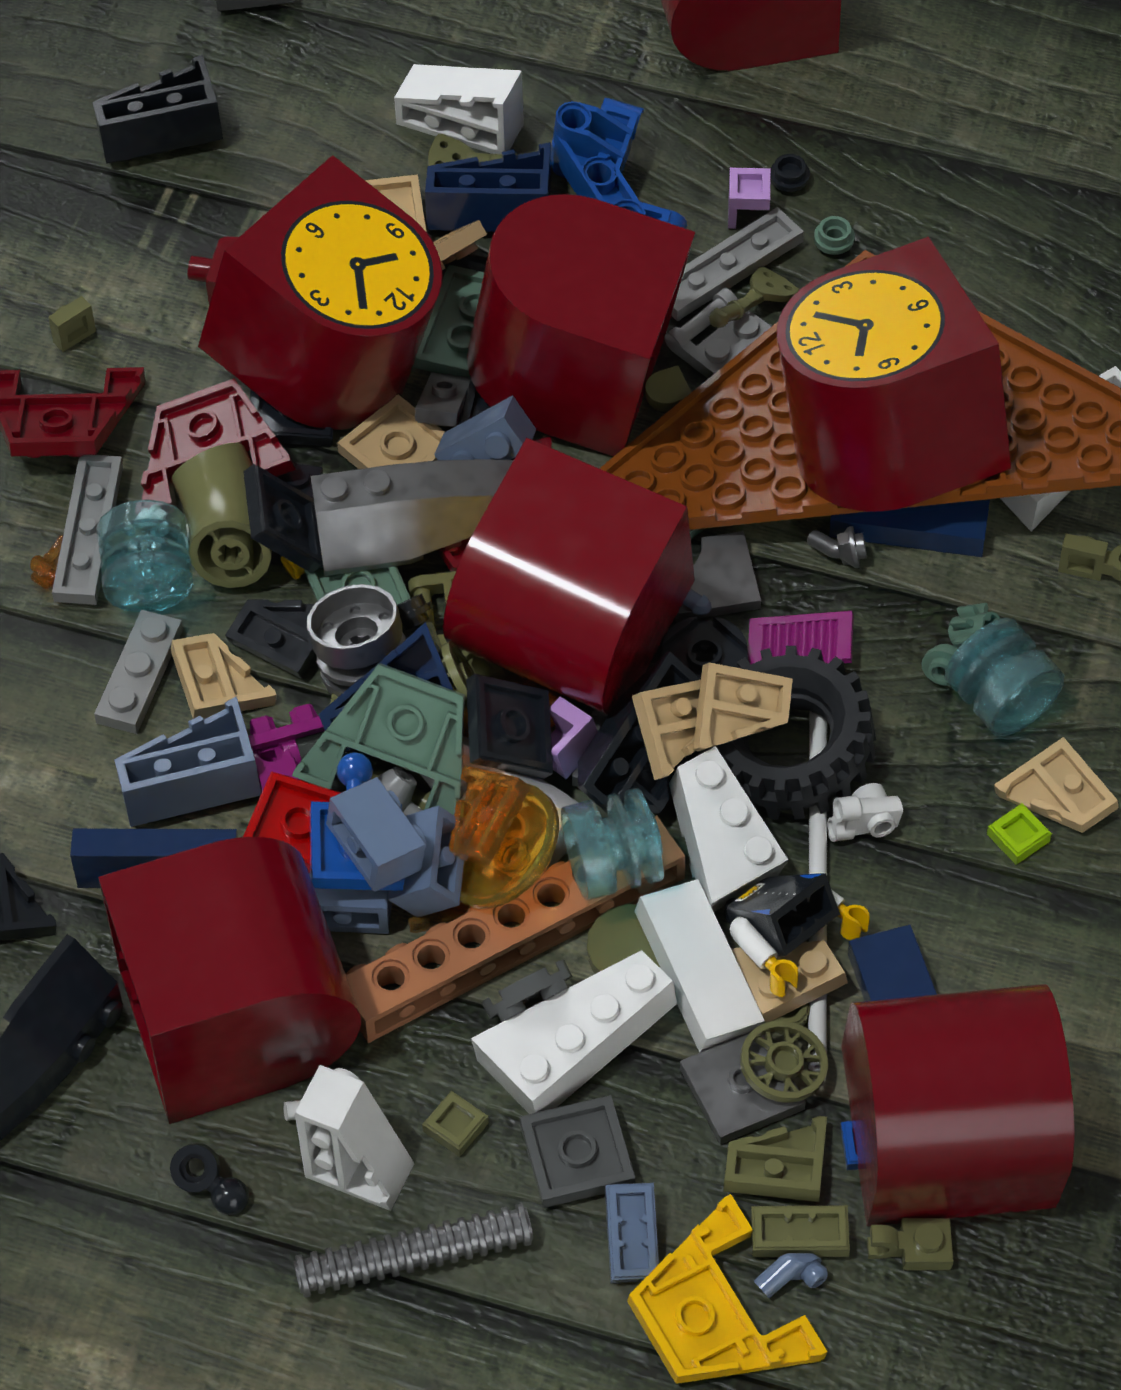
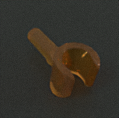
[30,535,63,589]

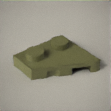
[724,1116,827,1202]

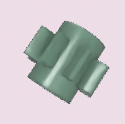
[948,603,1003,657]

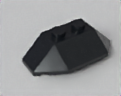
[578,652,701,817]

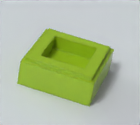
[987,803,1052,865]

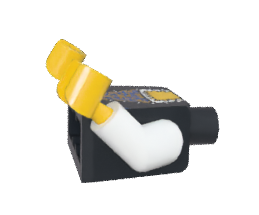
[724,873,870,997]

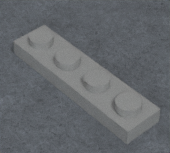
[671,207,804,321]
[52,455,123,605]

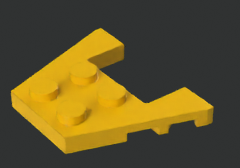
[627,1194,828,1384]

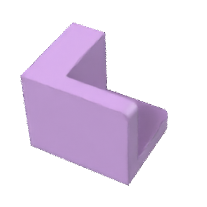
[728,167,770,229]
[550,696,598,779]

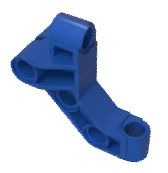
[551,97,687,229]

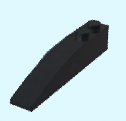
[0,934,123,1140]

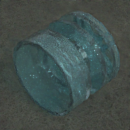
[96,499,194,612]
[945,618,1065,737]
[560,787,664,901]

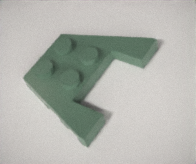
[292,663,465,819]

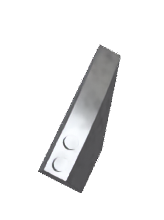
[311,459,514,576]

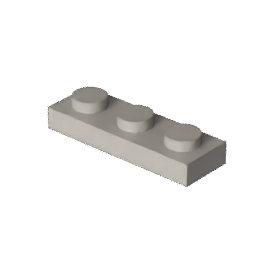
[94,610,183,734]

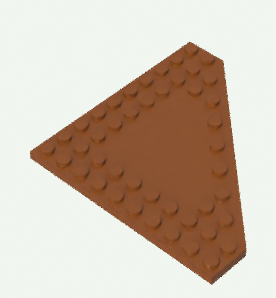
[599,250,1121,530]

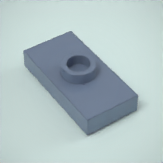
[605,1183,659,1283]

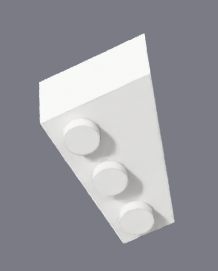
[394,64,524,154]
[669,746,788,912]
[295,1065,415,1211]

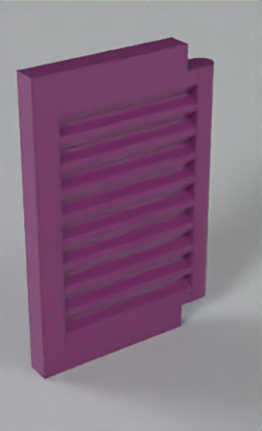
[748,611,854,664]

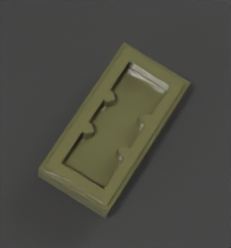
[751,1205,850,1257]

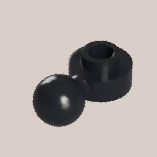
[170,1143,249,1215]

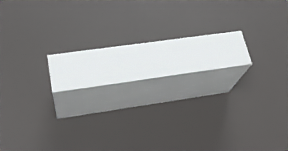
[634,879,765,1053]

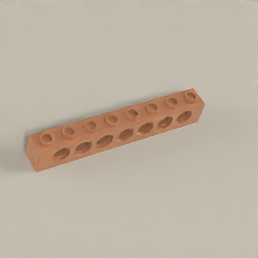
[346,816,685,1043]

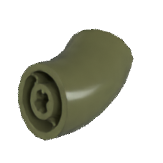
[172,443,272,588]

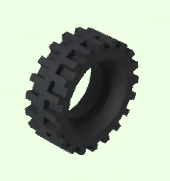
[706,646,876,820]

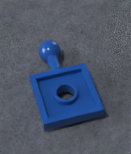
[309,752,405,891]

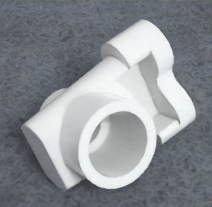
[827,783,903,842]

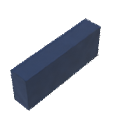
[829,499,990,557]
[70,828,238,888]
[848,925,937,1001]

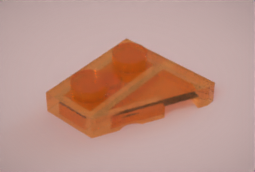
[449,765,531,867]

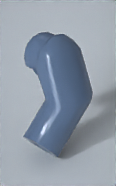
[754,1253,828,1299]

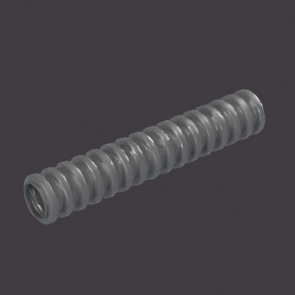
[294,1203,533,1298]

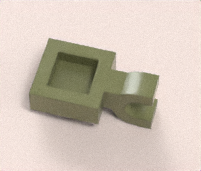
[1058,533,1121,581]
[867,1218,953,1270]

